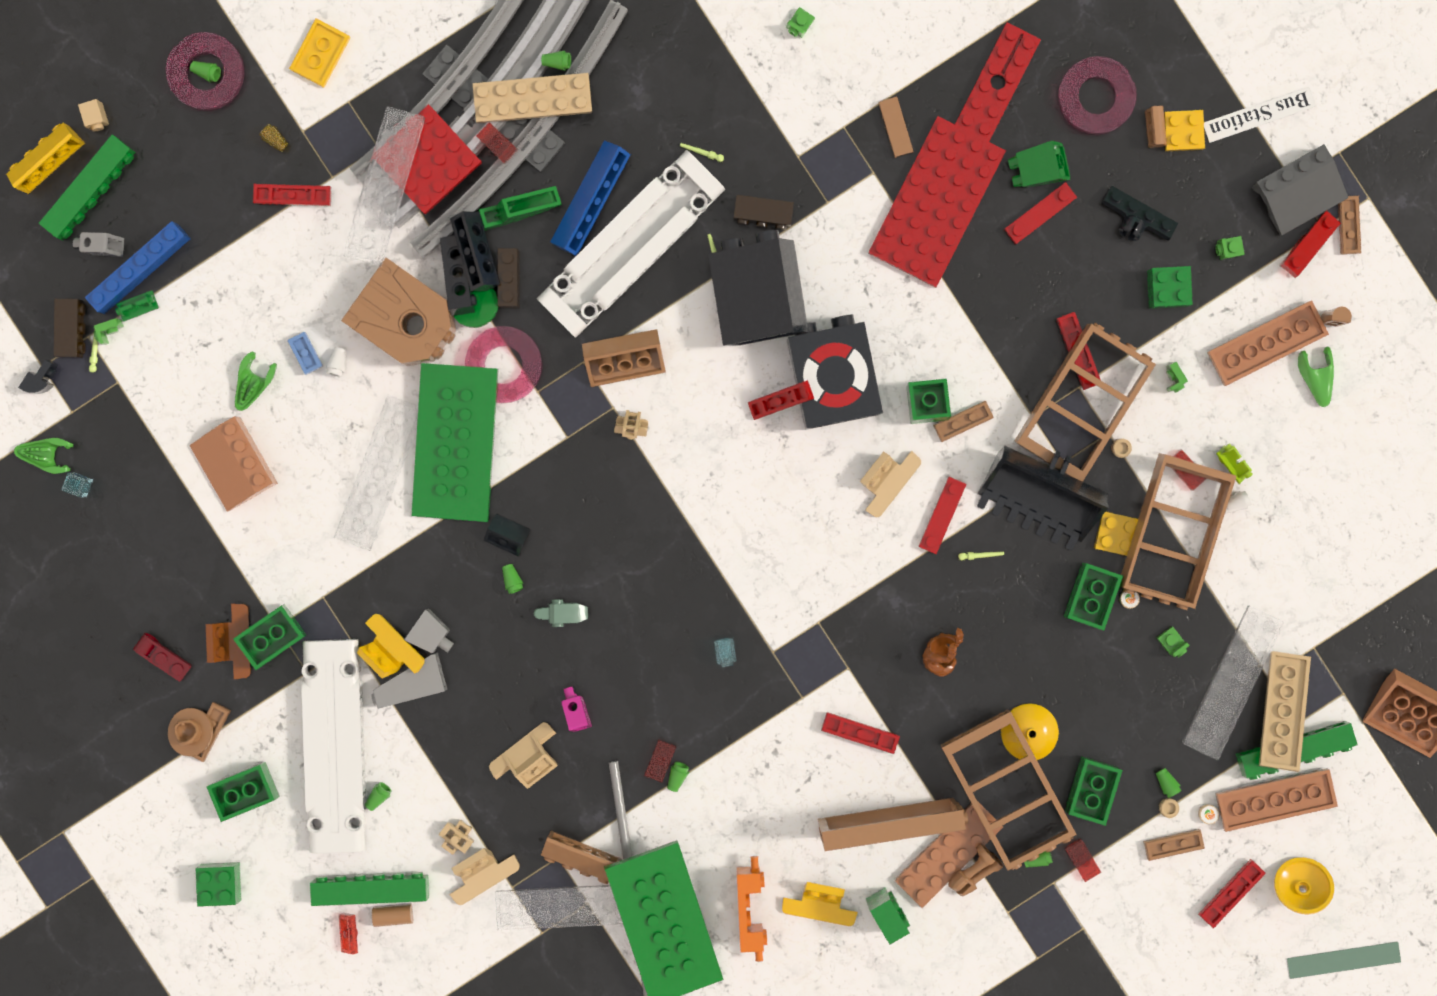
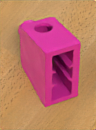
[561,686,592,732]

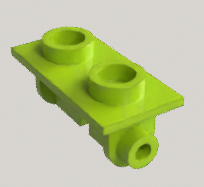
[1216,443,1253,484]

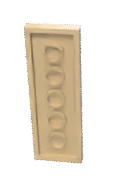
[473,73,592,123]
[1259,651,1311,772]

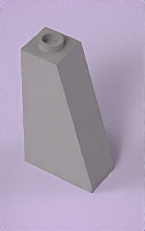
[371,653,447,709]

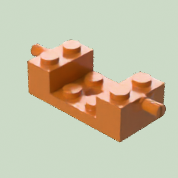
[737,856,767,962]

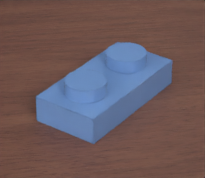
[287,332,323,375]

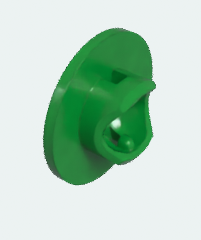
[454,288,498,328]

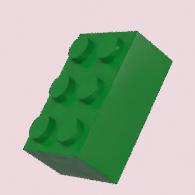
[1063,562,1123,631]
[233,604,307,670]
[1065,756,1123,826]
[206,762,280,822]
[866,888,910,945]

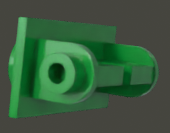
[115,290,159,322]

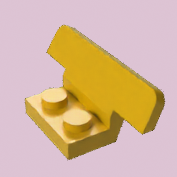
[357,614,424,678]
[782,882,858,926]

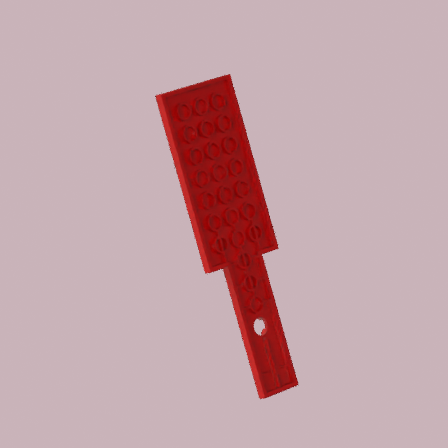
[868,22,1041,288]

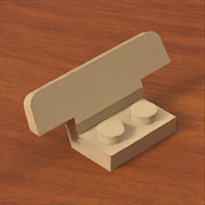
[860,451,921,517]
[489,722,558,789]
[449,848,520,905]

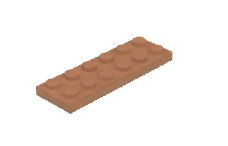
[1207,300,1329,386]
[1215,768,1338,832]
[895,801,1003,908]

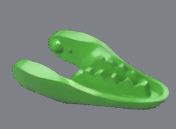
[1298,346,1334,407]
[235,351,277,411]
[14,438,73,474]

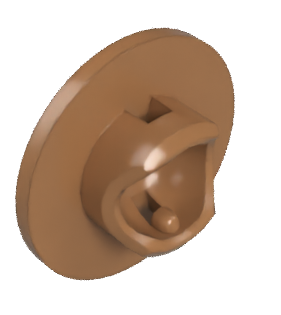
[168,708,213,756]

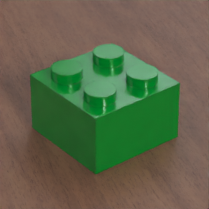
[1147,266,1193,309]
[906,378,951,424]
[195,862,241,907]

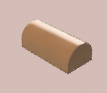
[1145,106,1167,148]
[1321,307,1352,327]
[372,903,413,927]

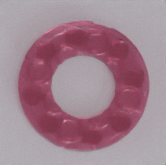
[166,32,244,110]
[1058,56,1136,134]
[465,326,542,403]

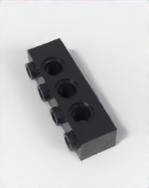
[450,211,500,292]
[440,235,477,316]

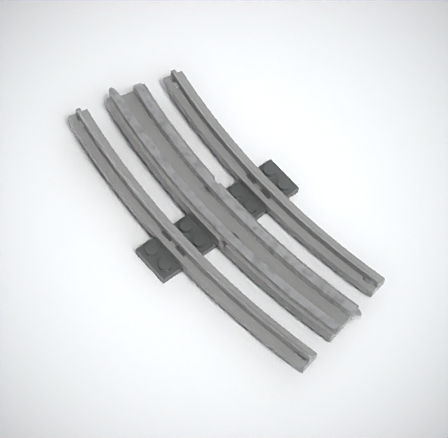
[350,0,628,258]

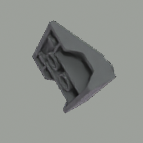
[1252,144,1348,236]

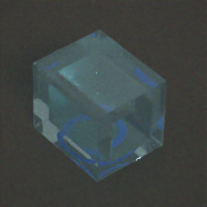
[61,472,93,497]
[714,637,736,667]

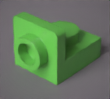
[786,7,815,38]
[1215,236,1245,260]
[94,318,124,345]
[1166,362,1188,393]
[1156,626,1190,657]

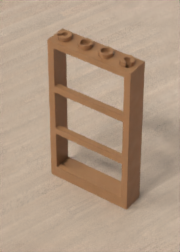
[1014,323,1156,482]
[1120,453,1237,610]
[941,709,1077,870]
[818,798,968,851]

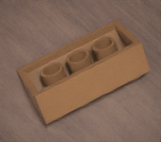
[582,329,666,387]
[541,831,622,884]

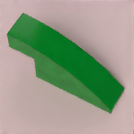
[477,186,562,230]

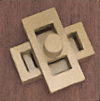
[614,410,648,440]
[439,820,474,855]

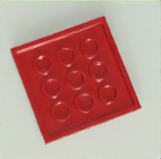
[372,104,482,215]

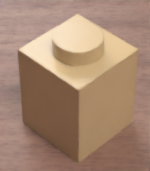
[78,99,109,131]

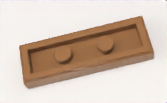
[878,97,914,158]
[1338,196,1362,255]
[933,401,994,442]
[192,702,231,762]
[1143,829,1205,861]

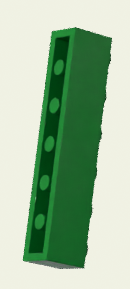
[39,134,136,241]
[1236,721,1358,780]
[310,872,429,906]

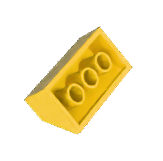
[6,122,85,194]

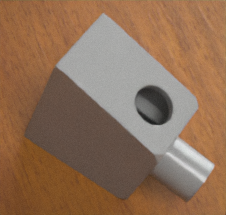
[73,232,124,257]
[404,609,454,653]

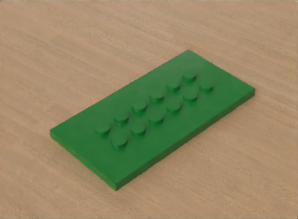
[411,363,499,522]
[604,840,724,996]

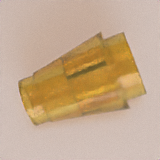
[259,124,289,152]

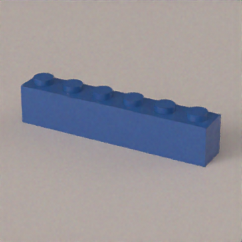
[550,140,631,256]
[85,221,191,314]

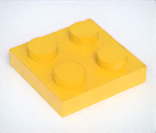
[1164,110,1205,151]
[1094,512,1138,556]

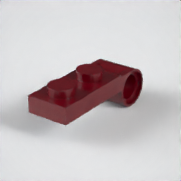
[133,633,192,682]

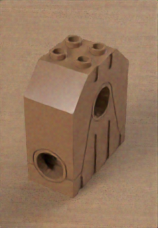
[341,258,456,366]

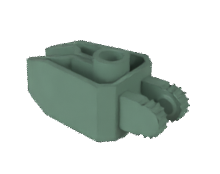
[533,599,588,627]

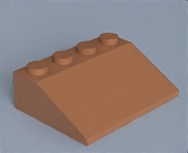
[189,416,278,512]
[1363,668,1437,758]

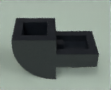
[18,359,58,394]

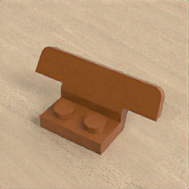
[206,603,251,679]

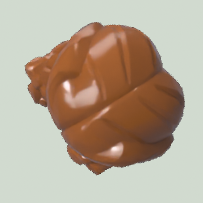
[922,628,964,677]

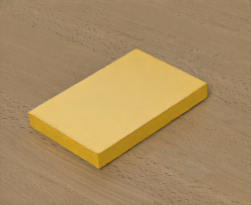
[289,18,351,88]

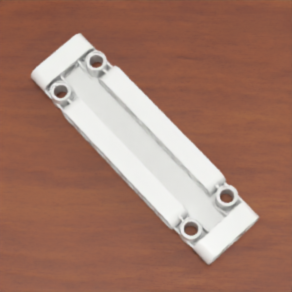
[536,150,725,338]
[301,639,366,854]

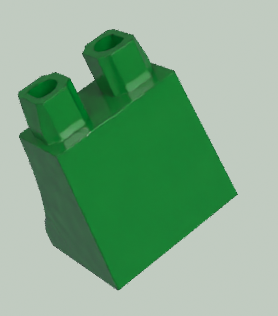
[1008,141,1070,187]

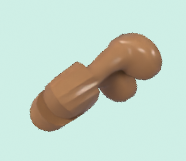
[948,843,1004,897]

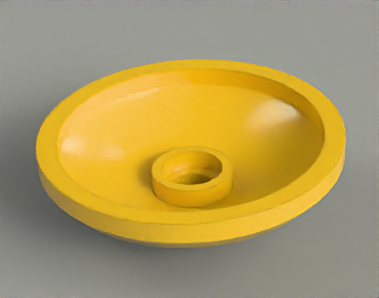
[1001,703,1059,760]
[1274,857,1334,915]

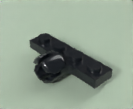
[1101,186,1178,241]

